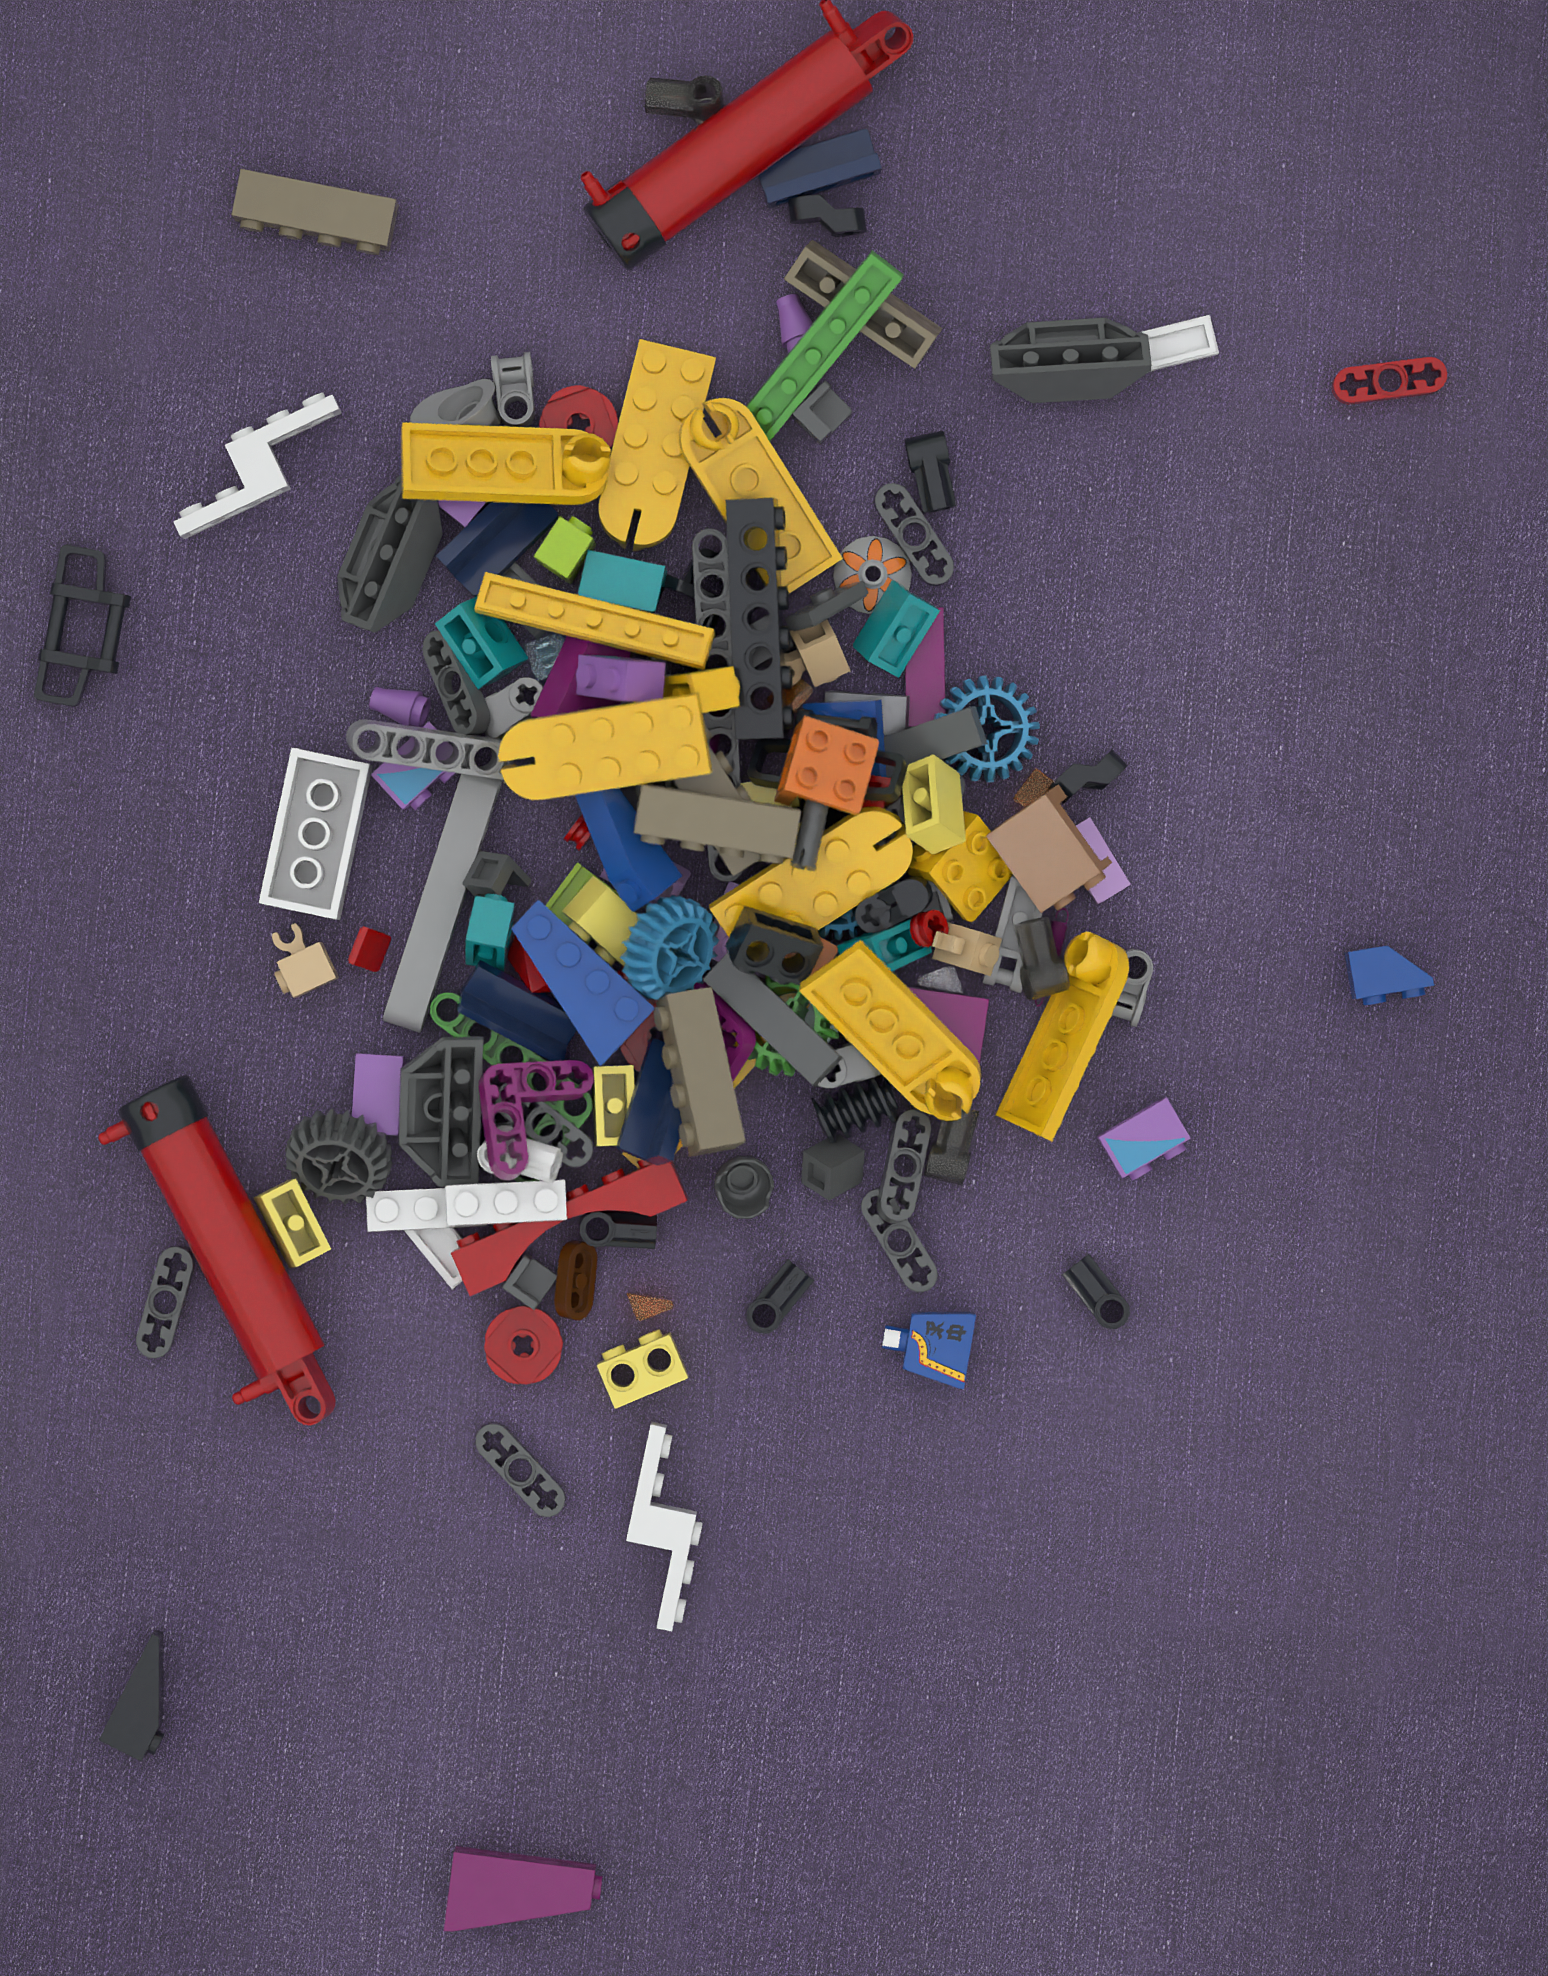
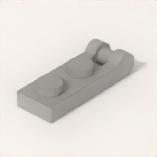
[982,876,1042,993]

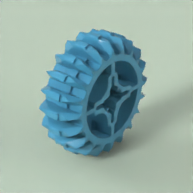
[934,675,1040,783]
[620,895,720,1000]

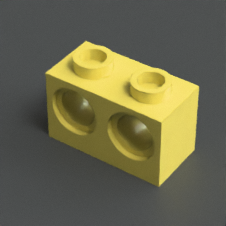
[597,1329,689,1409]

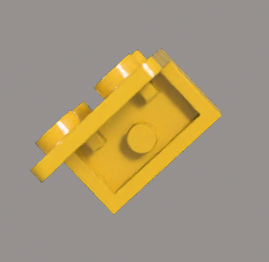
[907,811,1013,922]

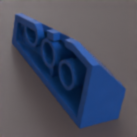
[575,788,682,912]

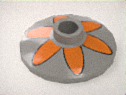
[833,536,912,614]

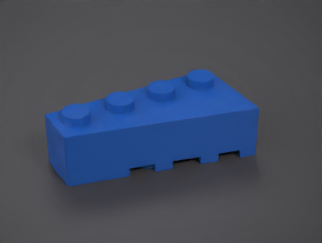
[511,899,655,1067]

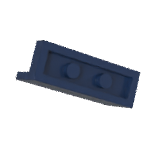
[758,129,882,209]
[436,502,560,597]
[457,960,577,1061]
[616,1039,682,1166]

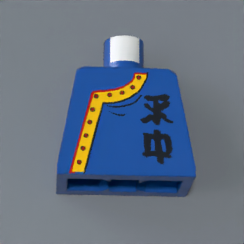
[882,1312,976,1389]

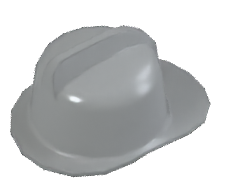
[410,379,501,426]

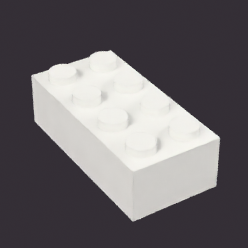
[259,748,373,920]

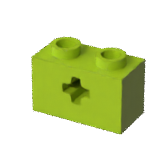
[534,516,596,585]

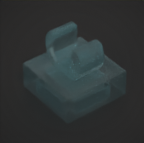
[523,633,564,682]

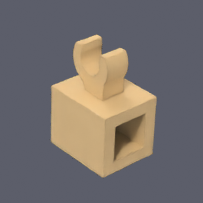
[784,620,850,687]
[932,922,1002,976]
[272,923,339,998]

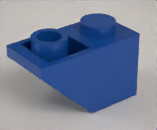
[1344,946,1434,1005]

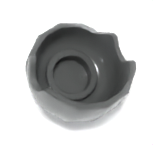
[714,1156,774,1219]

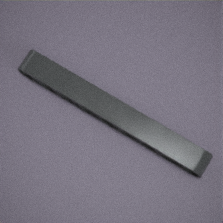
[692,528,743,882]

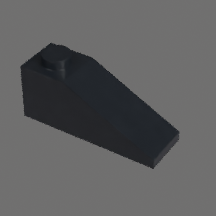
[99,1629,165,1761]

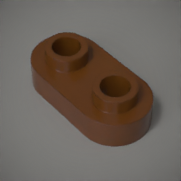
[554,1240,598,1321]

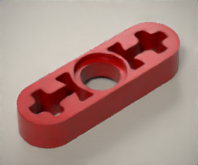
[1332,357,1447,405]

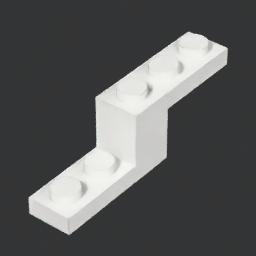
[174,393,342,539]
[366,1180,567,1232]
[626,1421,703,1631]

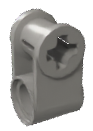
[491,352,535,427]
[484,677,544,739]
[1112,949,1153,1027]
[818,1042,881,1089]

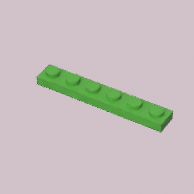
[746,250,903,441]

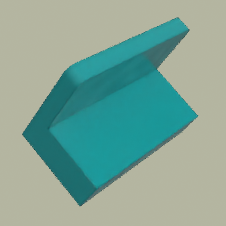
[578,550,668,613]
[853,580,940,678]

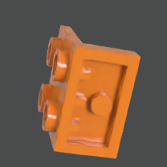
[774,716,879,815]

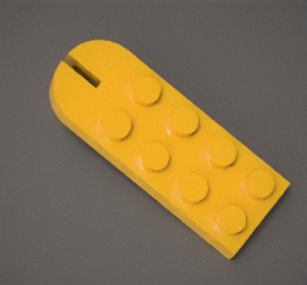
[598,339,716,551]
[679,398,843,593]
[401,422,611,505]
[499,692,712,800]
[709,807,913,947]
[996,932,1129,1141]
[799,940,981,1121]

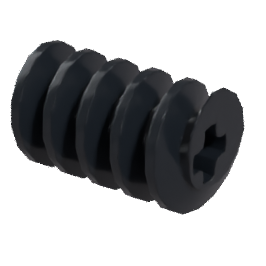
[811,1076,898,1143]

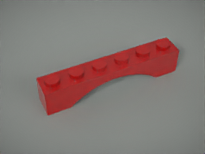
[451,1159,689,1296]

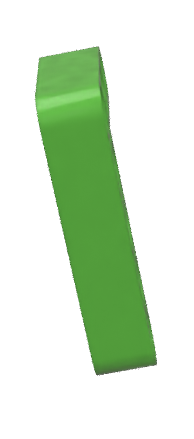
[430,993,593,1182]

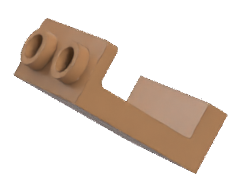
[986,785,1112,913]

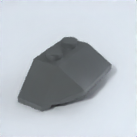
[990,318,1152,403]
[337,474,443,633]
[398,1037,483,1187]

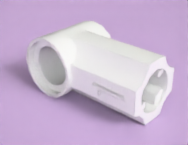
[477,1125,563,1183]

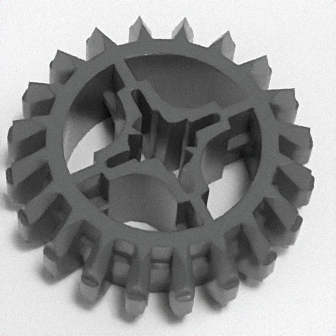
[285,1108,392,1206]

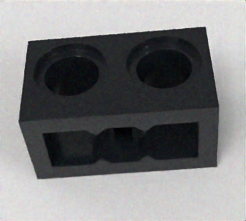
[725,906,824,986]

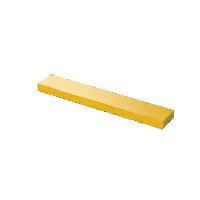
[474,572,715,670]

